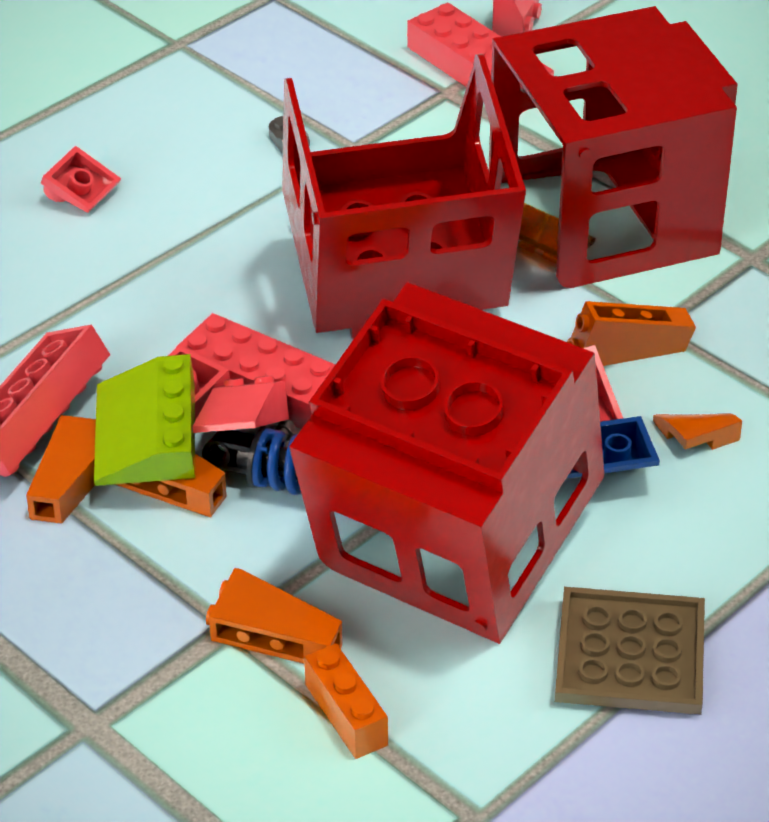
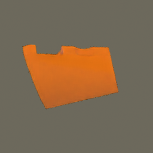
[653,413,743,450]

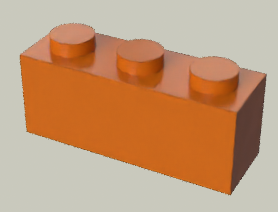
[304,643,388,759]

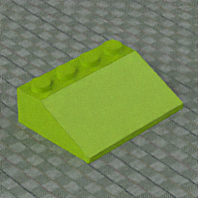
[94,354,195,486]

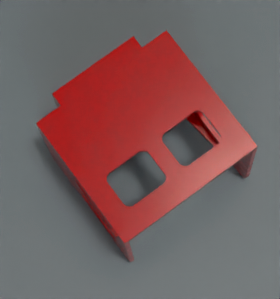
[489,6,738,288]
[282,54,526,339]
[289,282,605,644]

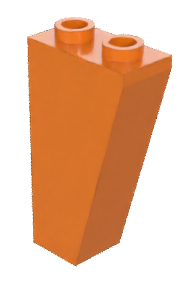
[567,301,696,366]
[26,415,96,524]
[114,453,227,518]
[206,568,343,664]

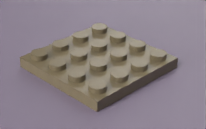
[554,586,705,715]

